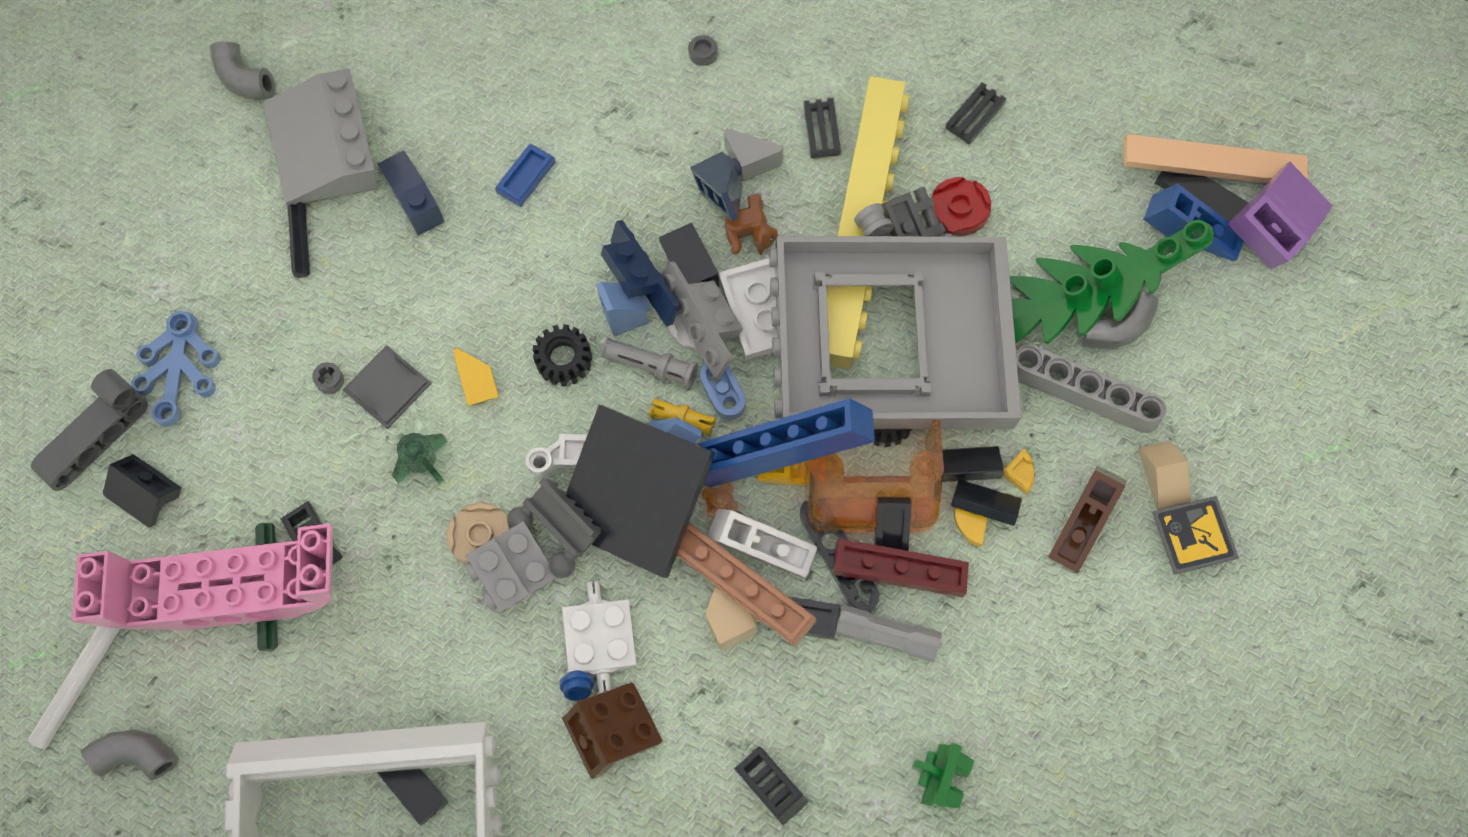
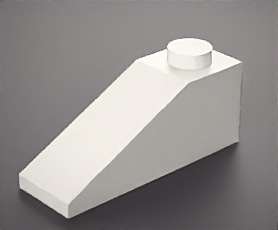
[707,509,817,578]

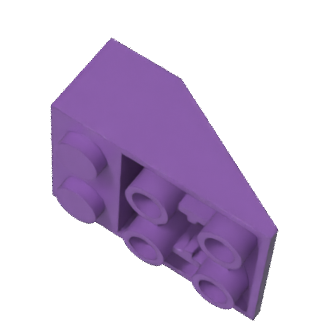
[1228,162,1333,269]

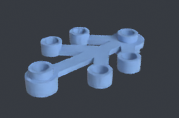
[131,311,221,427]

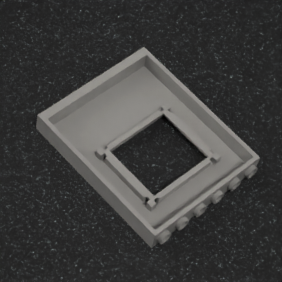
[769,236,1022,429]

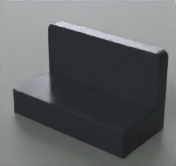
[659,222,720,287]
[103,454,182,528]

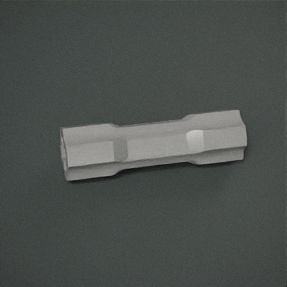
[835,604,942,662]

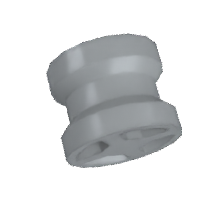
[854,203,894,236]

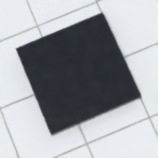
[566,404,716,578]

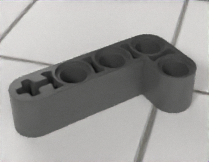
[31,369,148,491]

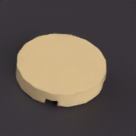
[446,502,510,564]

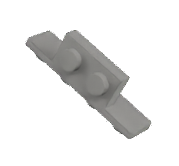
[661,262,743,378]

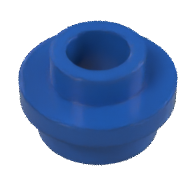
[559,670,594,701]

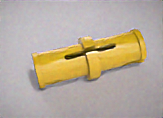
[649,398,716,437]

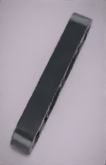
[800,497,879,613]

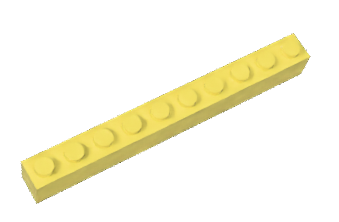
[827,76,910,370]

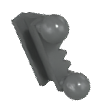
[507,478,602,578]

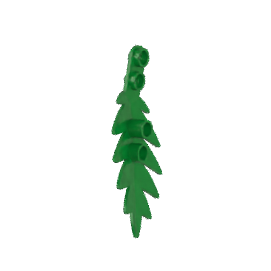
[1010,220,1215,344]

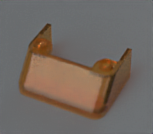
[804,420,944,532]

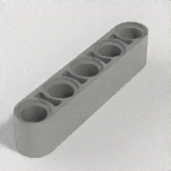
[1016,345,1167,433]

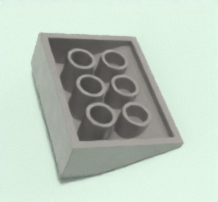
[263,68,378,206]

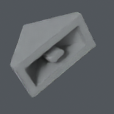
[724,128,783,182]

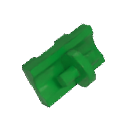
[912,743,974,808]

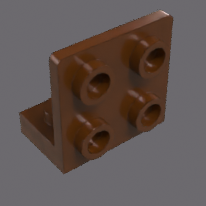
[562,682,662,780]

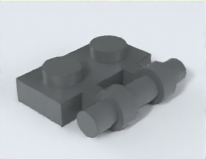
[881,186,946,237]

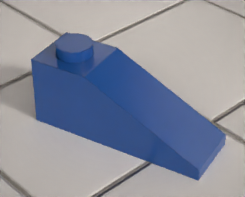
[1143,183,1244,261]

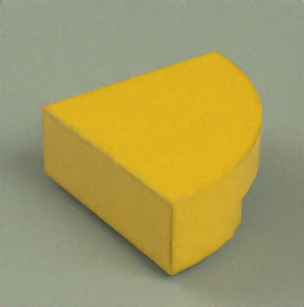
[1003,448,1035,495]
[954,508,987,547]

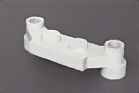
[526,434,587,479]

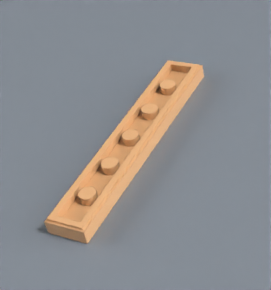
[1123,134,1308,183]

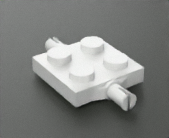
[562,581,636,694]

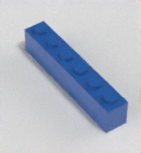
[697,398,875,488]

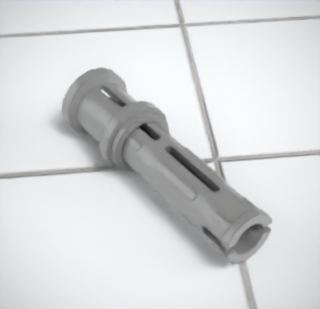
[601,338,698,390]

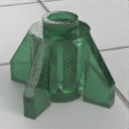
[392,433,448,485]

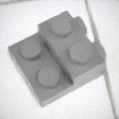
[463,521,558,613]

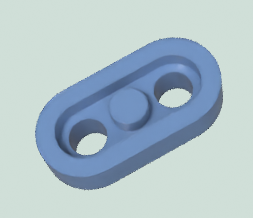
[700,363,746,420]

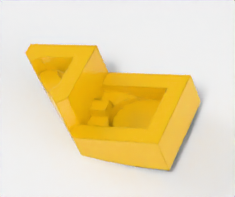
[453,348,499,406]

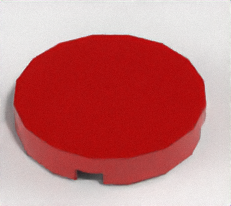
[931,177,992,236]

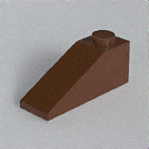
[1048,465,1127,573]

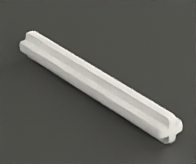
[28,626,121,750]

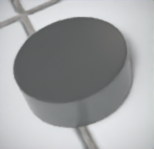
[688,35,718,66]

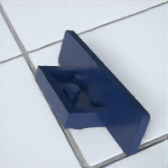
[600,220,679,326]

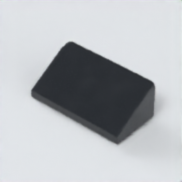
[933,446,1004,482]

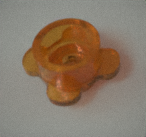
[702,483,738,518]

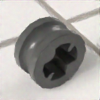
[312,362,344,394]

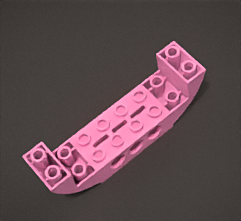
[72,524,333,631]

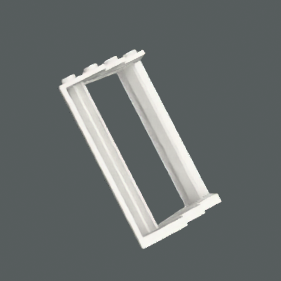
[225,722,502,837]

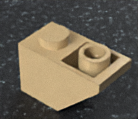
[705,586,760,651]

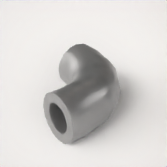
[210,42,275,99]
[1083,292,1159,349]
[81,729,179,780]

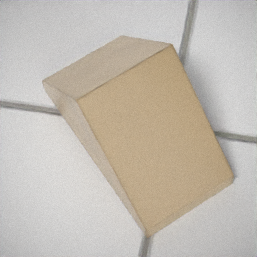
[1138,441,1191,510]

